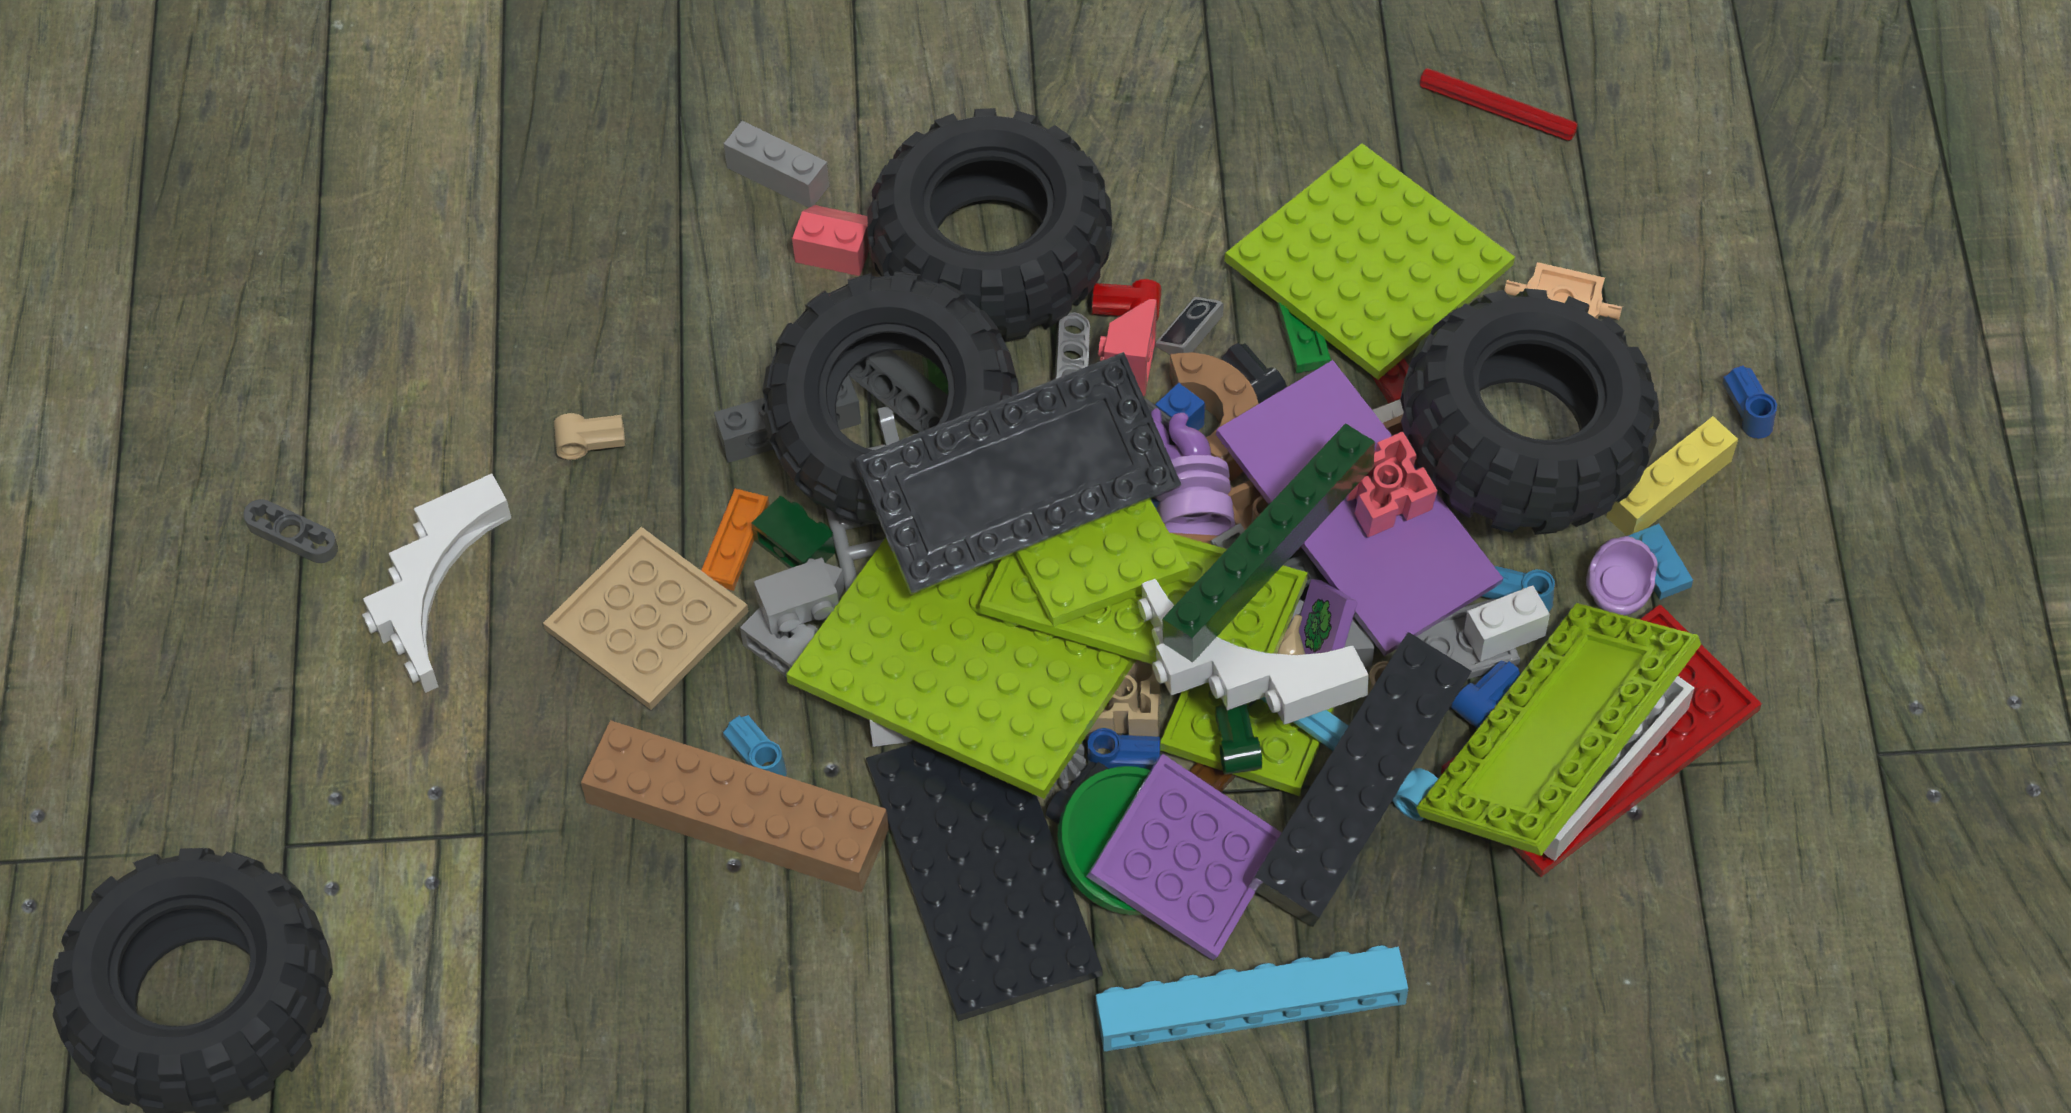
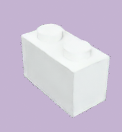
[1464,585,1550,662]

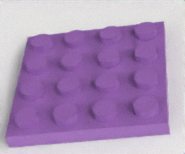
[1086,754,1281,960]

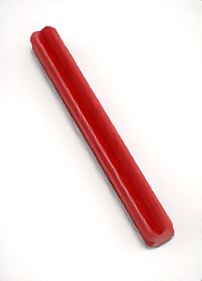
[1420,68,1578,141]

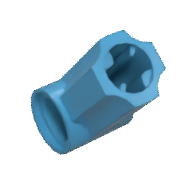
[1482,566,1555,612]
[723,715,787,777]

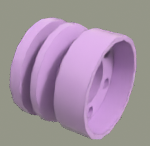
[1157,455,1235,536]

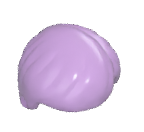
[1586,536,1658,616]

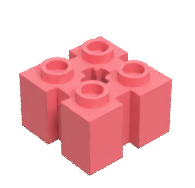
[1346,432,1437,537]

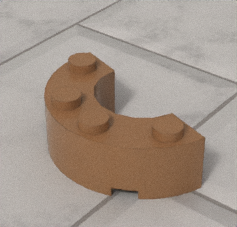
[1170,352,1259,482]

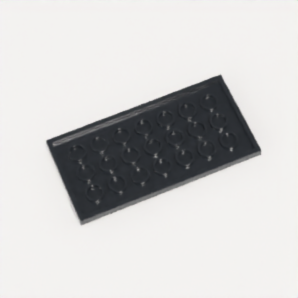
[866,742,1103,1022]

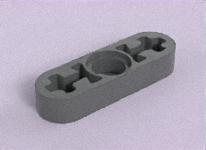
[243,499,338,563]

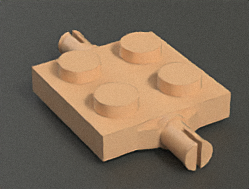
[1504,262,1622,321]

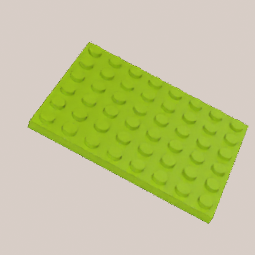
[786,538,1136,799]

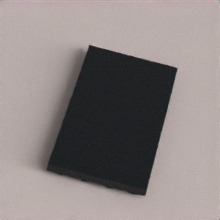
[854,352,1182,595]

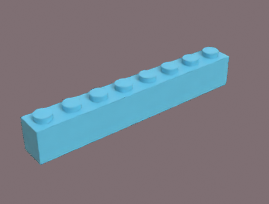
[1096,946,1408,1052]

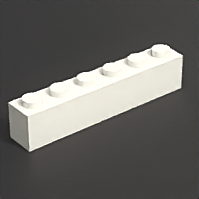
[1544,676,1694,861]

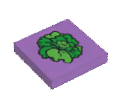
[1299,579,1358,654]

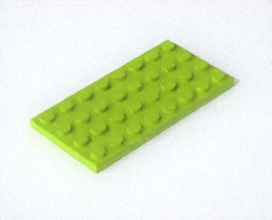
[980,533,1308,664]

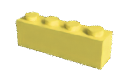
[1606,416,1738,536]

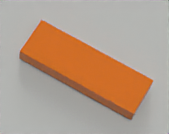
[701,488,769,591]

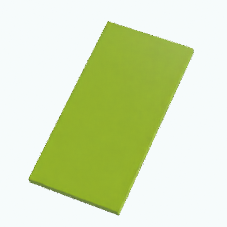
[1416,603,1701,856]

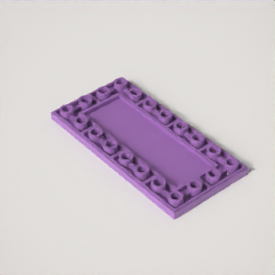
[1216,360,1503,656]

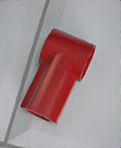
[1092,279,1162,322]

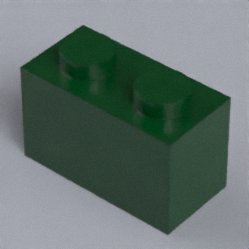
[751,495,835,569]

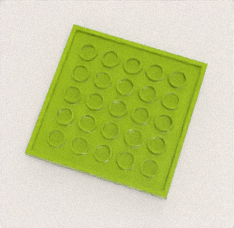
[1224,143,1515,379]

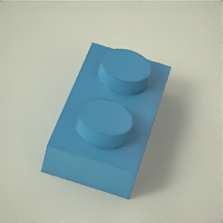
[1628,524,1693,600]

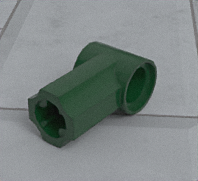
[1215,702,1262,774]

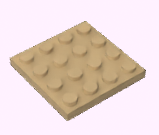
[543,527,749,710]

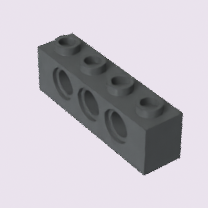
[714,373,861,463]

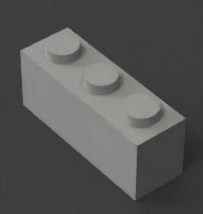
[724,121,829,208]

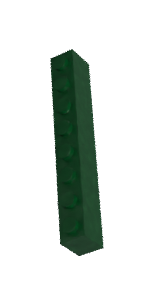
[1162,423,1375,663]

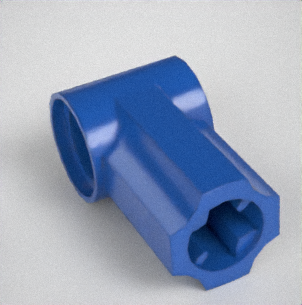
[1723,365,1777,439]
[1451,660,1521,729]
[1087,728,1160,770]

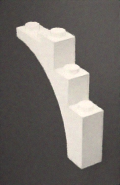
[362,474,511,693]
[1138,579,1369,725]

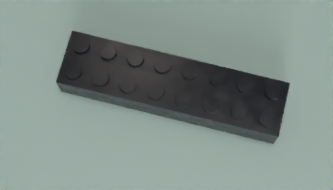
[1249,632,1472,927]

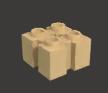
[1085,660,1162,741]

